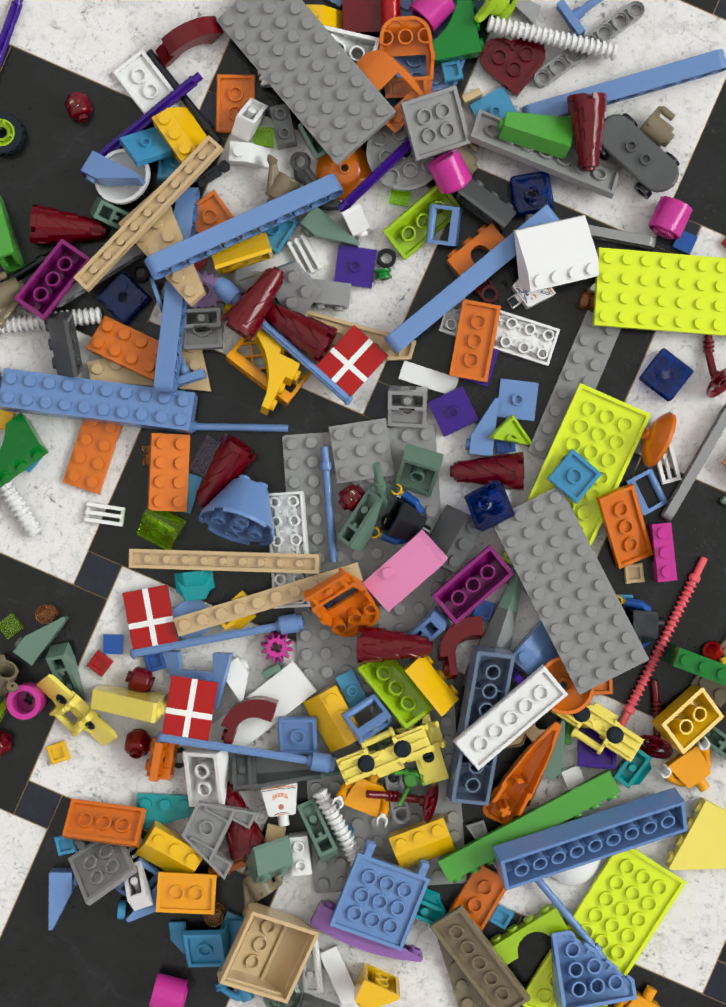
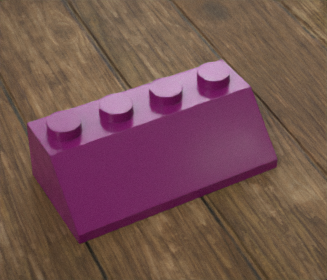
[14,239,91,321]
[431,544,514,625]

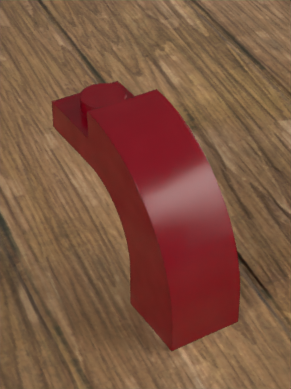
[155,16,224,67]
[437,616,484,680]
[221,696,279,744]

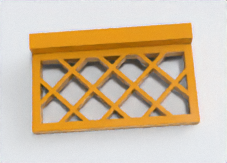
[226,336,312,407]

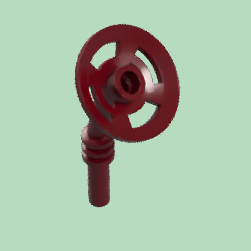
[703,335,726,398]
[640,679,673,759]
[365,783,439,822]

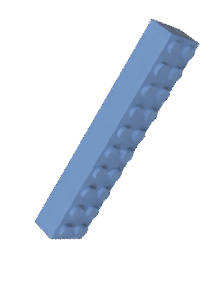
[0,368,198,434]
[493,787,688,891]

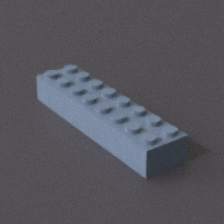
[446,645,515,806]

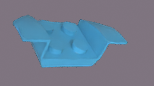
[168,920,243,968]

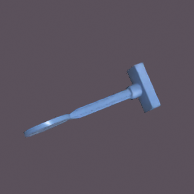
[556,0,603,36]
[150,277,207,388]

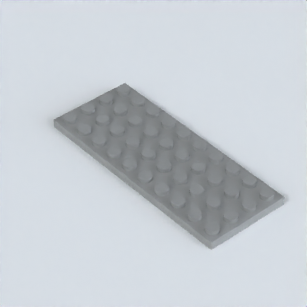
[216,0,397,166]
[490,487,650,695]

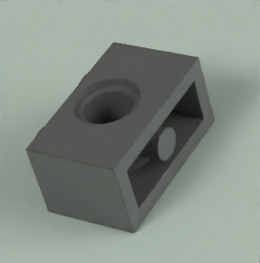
[269,104,297,150]

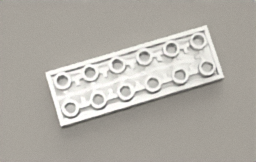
[439,298,560,366]
[269,491,311,609]

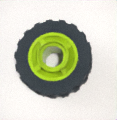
[0,111,26,156]

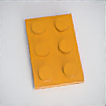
[156,871,217,915]

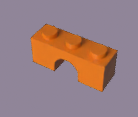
[446,223,505,277]

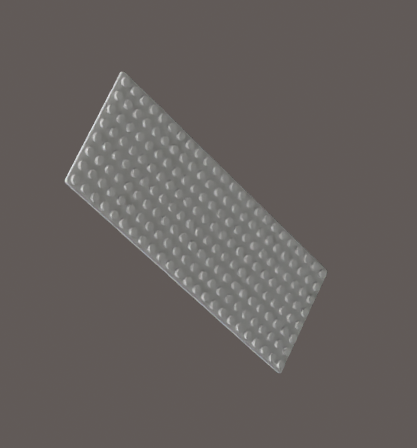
[282,425,467,893]

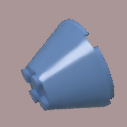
[199,475,275,546]

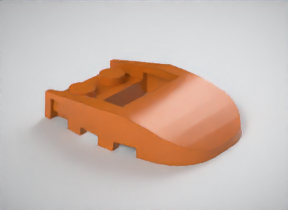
[379,16,435,99]
[356,50,424,135]
[303,568,380,637]

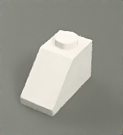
[231,98,268,142]
[229,141,270,168]
[342,203,370,240]
[226,656,250,702]
[124,861,153,911]

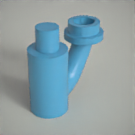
[215,982,255,1003]

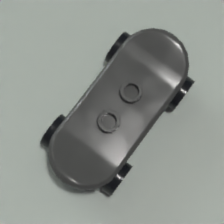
[600,113,680,199]

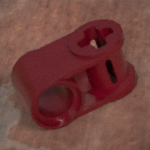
[473,278,498,304]

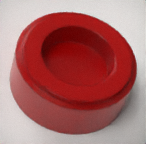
[702,641,723,661]

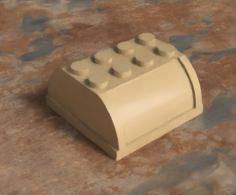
[217,903,320,1004]

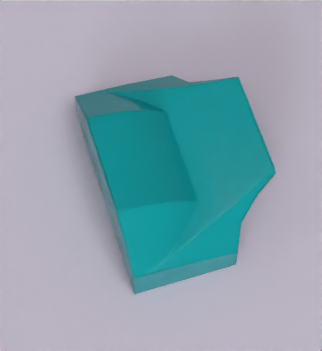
[174,570,215,601]
[613,748,652,789]
[415,888,446,924]

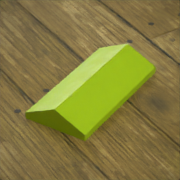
[382,185,463,260]
[357,660,434,730]

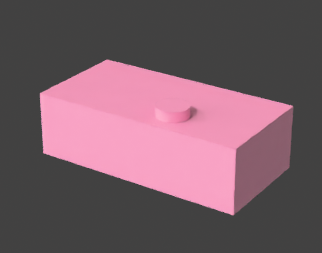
[362,529,448,612]

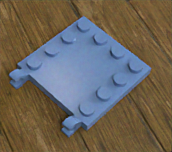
[329,839,430,951]

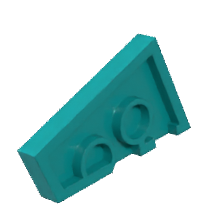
[136,792,195,830]

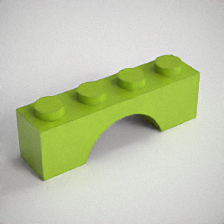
[490,904,568,965]

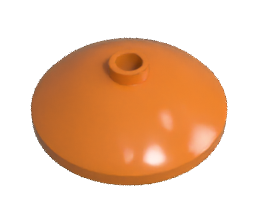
[316,147,372,200]
[641,412,677,467]
[544,657,595,715]

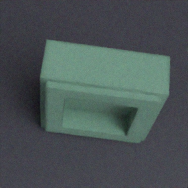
[261,662,282,679]

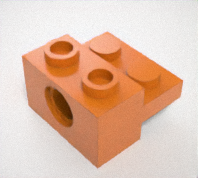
[145,736,179,782]

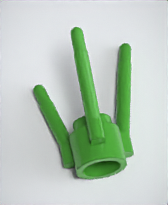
[394,768,425,806]

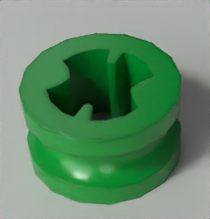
[374,268,392,281]

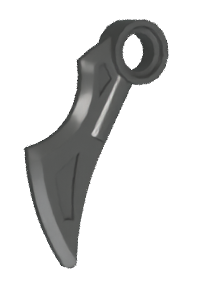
[290,152,341,211]

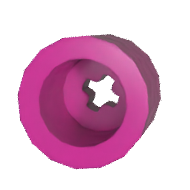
[409,0,455,32]
[427,149,472,194]
[648,196,693,240]
[6,681,47,720]
[149,972,189,1007]

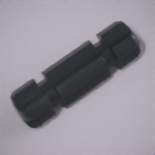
[196,160,230,188]

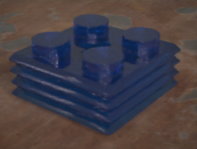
[510,171,555,217]
[97,271,151,325]
[639,348,694,401]
[464,479,515,532]

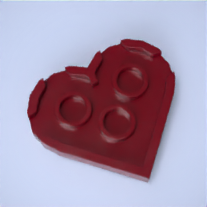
[479,38,545,97]

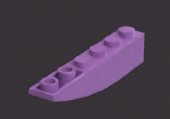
[310,899,423,962]

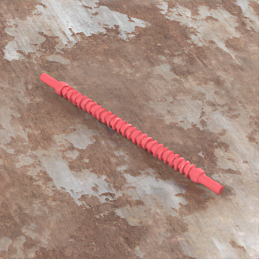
[619,556,708,727]

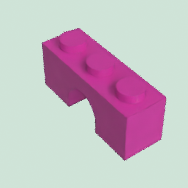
[648,522,677,582]

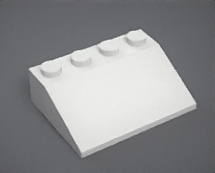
[514,215,599,292]

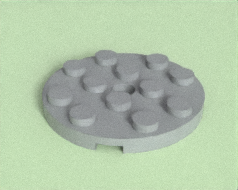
[366,125,444,192]

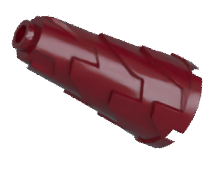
[567,92,607,172]
[30,204,106,244]
[220,266,284,342]
[264,303,338,363]
[196,433,257,507]
[450,452,524,491]
[356,625,433,664]
[225,781,267,860]

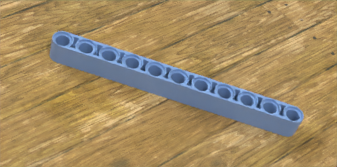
[521,49,726,117]
[144,174,344,280]
[154,187,200,393]
[384,204,559,354]

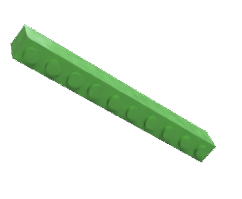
[438,769,621,883]

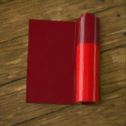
[342,0,401,33]

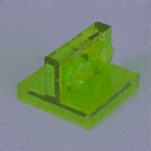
[137,508,187,550]

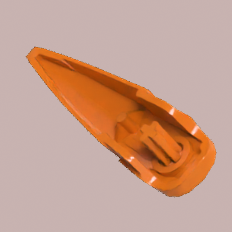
[482,722,561,824]

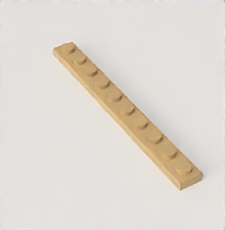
[73,135,224,292]
[129,548,320,574]
[173,562,364,637]

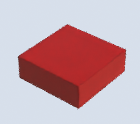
[86,650,114,677]

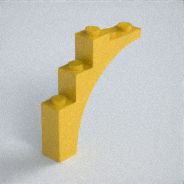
[223,295,302,415]

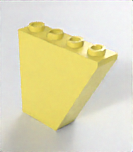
[91,684,168,723]
[665,797,726,870]

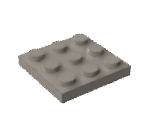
[399,85,471,161]
[329,418,394,484]
[68,842,137,906]

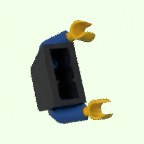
[372,484,431,545]
[616,594,665,648]

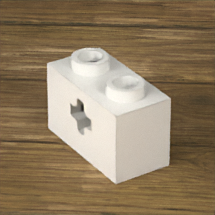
[289,831,313,876]

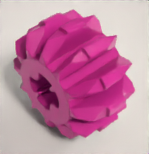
[261,631,293,663]

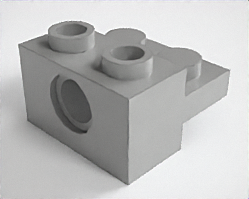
[183,307,224,351]
[388,385,428,428]

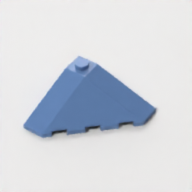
[511,620,565,689]
[551,930,637,1007]

